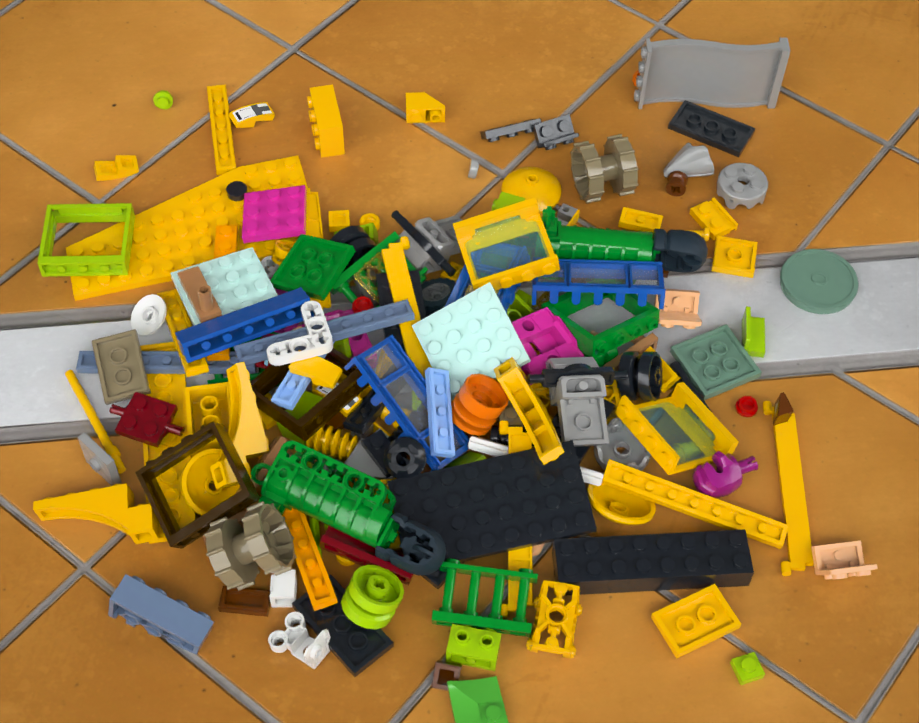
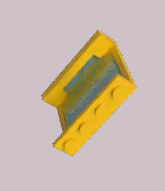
[453,197,560,291]
[615,382,739,475]

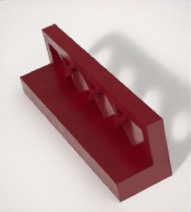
[320,526,413,586]

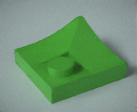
[447,676,509,723]

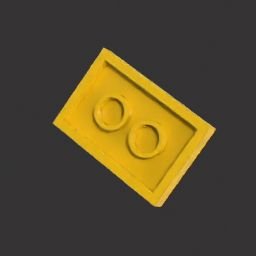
[651,584,741,659]

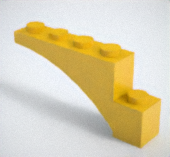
[493,357,564,465]
[210,362,270,489]
[33,483,159,544]

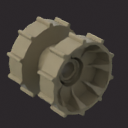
[570,134,639,203]
[204,501,297,591]

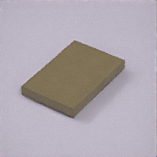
[92,329,151,405]

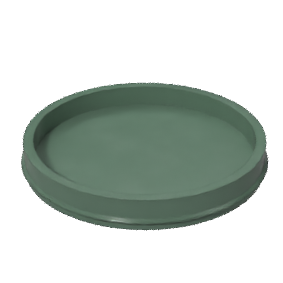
[780,249,858,314]

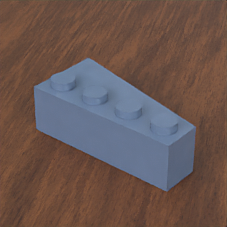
[108,574,214,655]

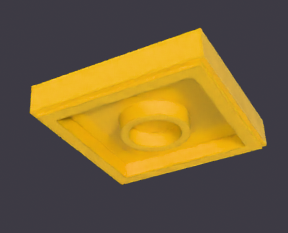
[711,236,758,278]

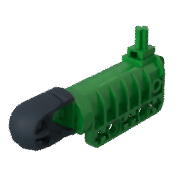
[515,206,708,285]
[251,440,446,576]

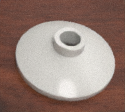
[131,294,167,336]

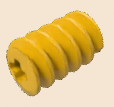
[306,425,358,461]

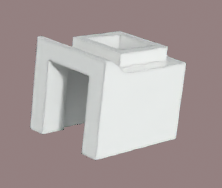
[269,570,297,608]

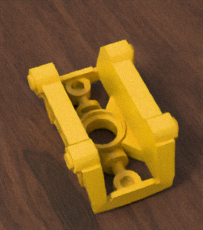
[526,580,583,659]

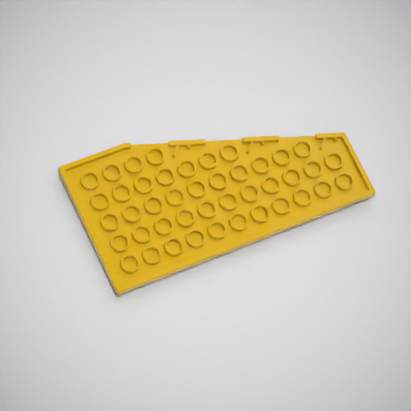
[66,155,308,301]

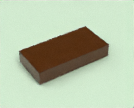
[218,586,271,617]

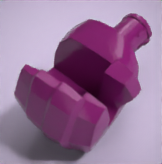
[692,451,758,498]

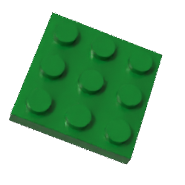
[270,234,356,301]

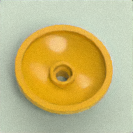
[501,167,561,214]
[181,448,240,516]
[587,484,656,525]

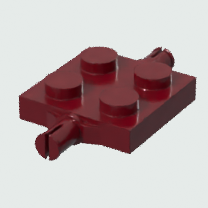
[109,392,184,448]

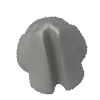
[663,142,715,178]

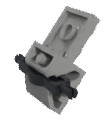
[391,210,462,277]
[527,357,628,447]

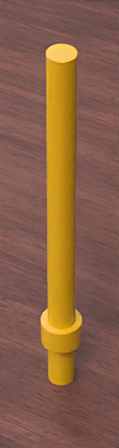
[65,370,126,474]

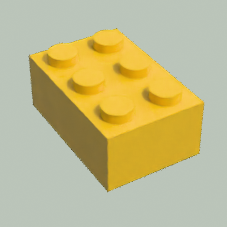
[307,85,345,158]
[185,382,231,457]

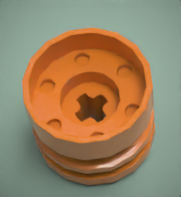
[451,374,509,436]

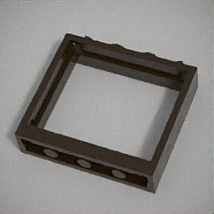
[250,348,370,442]
[135,421,260,549]

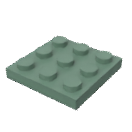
[670,324,762,401]

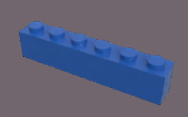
[175,287,314,363]

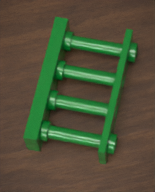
[330,231,428,308]
[432,559,538,637]

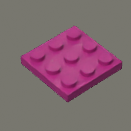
[242,185,307,243]

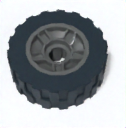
[421,278,456,317]

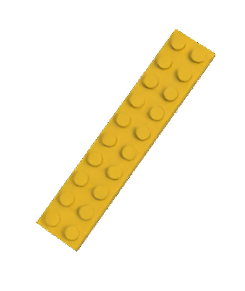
[140,342,196,544]

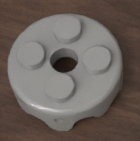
[717,163,768,209]
[594,418,651,471]

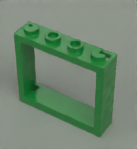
[541,279,660,358]

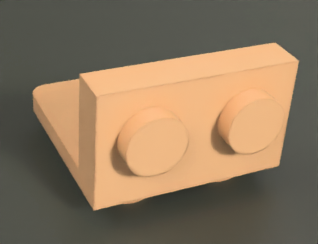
[654,289,702,329]
[811,540,878,579]

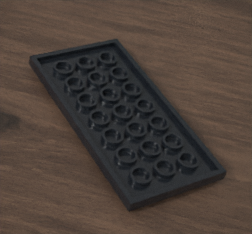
[387,440,597,563]

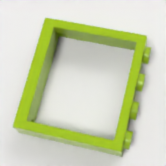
[37,203,135,277]

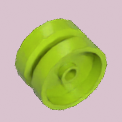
[341,565,404,629]

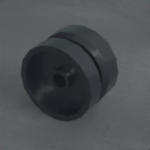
[330,226,377,280]
[618,351,663,401]

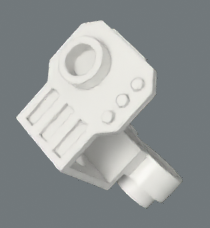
[268,612,331,669]

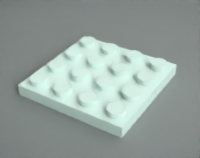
[171,247,278,325]
[412,282,531,401]

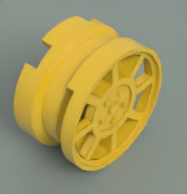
[271,239,295,265]

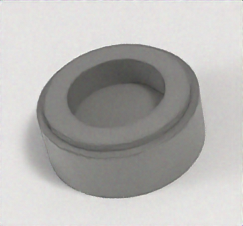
[468,158,479,179]

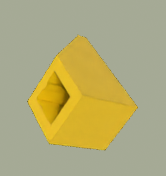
[405,92,445,123]

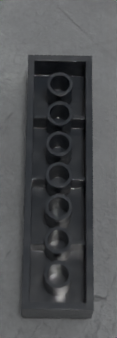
[552,529,754,596]

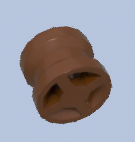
[666,171,688,197]

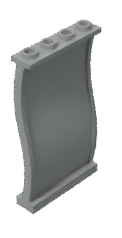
[634,38,791,109]

